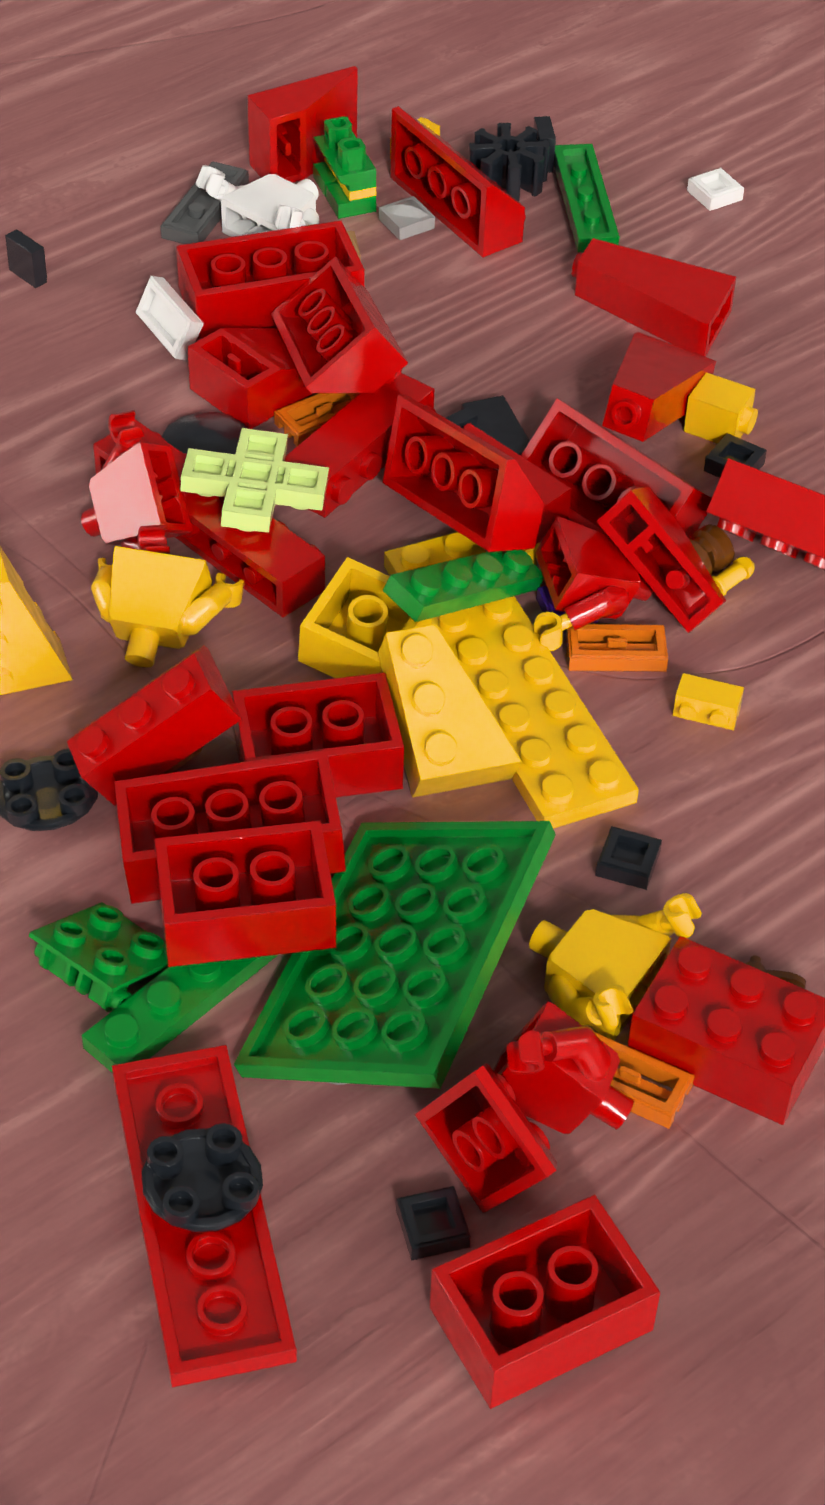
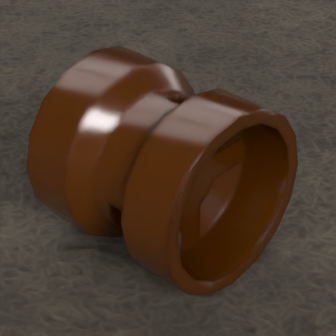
[689,524,735,575]

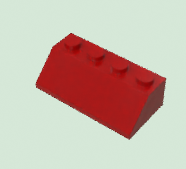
[390,106,526,257]
[271,256,408,393]
[382,395,544,552]
[521,398,712,539]

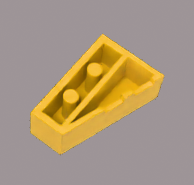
[0,546,73,695]
[378,624,522,798]

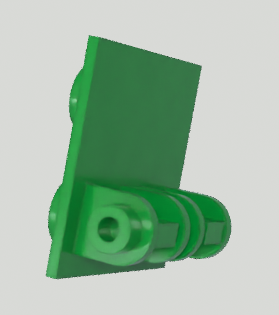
[29,902,168,1012]

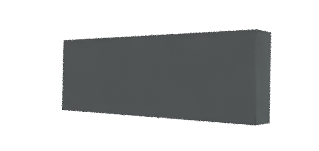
[161,161,249,244]

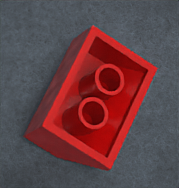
[67,645,242,806]

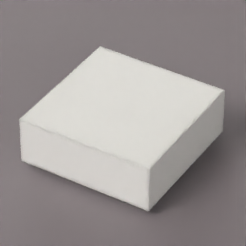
[687,168,744,211]

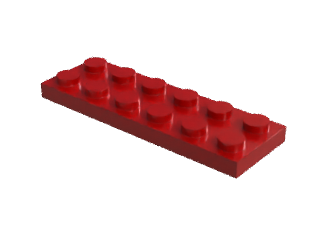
[112,1045,297,1388]

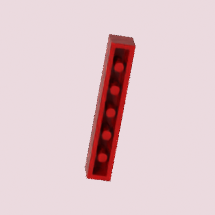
[93,419,325,618]

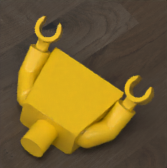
[91,546,244,668]
[529,893,702,1040]

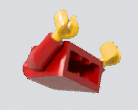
[523,516,653,651]

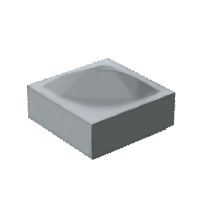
[379,196,435,240]

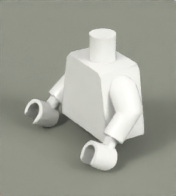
[196,165,319,237]

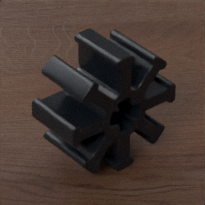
[468,123,550,201]

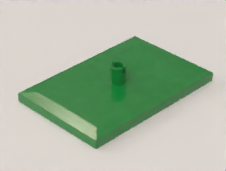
[234,821,556,1089]

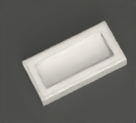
[136,276,204,360]

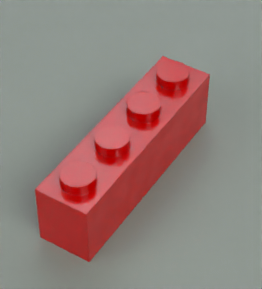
[284,373,436,518]

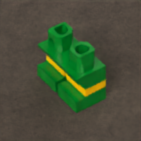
[313,116,376,219]

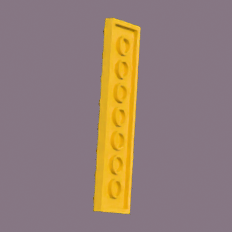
[384,532,639,829]

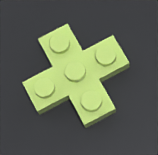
[180,428,329,533]

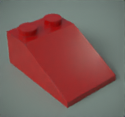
[415,1063,557,1213]

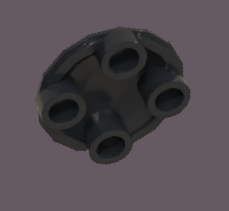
[162,412,246,454]
[0,749,98,831]
[142,1123,263,1232]

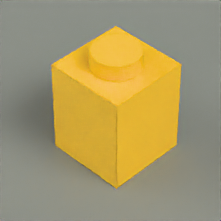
[684,372,758,444]

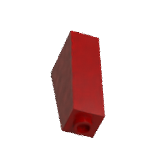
[571,238,736,357]
[602,332,716,442]

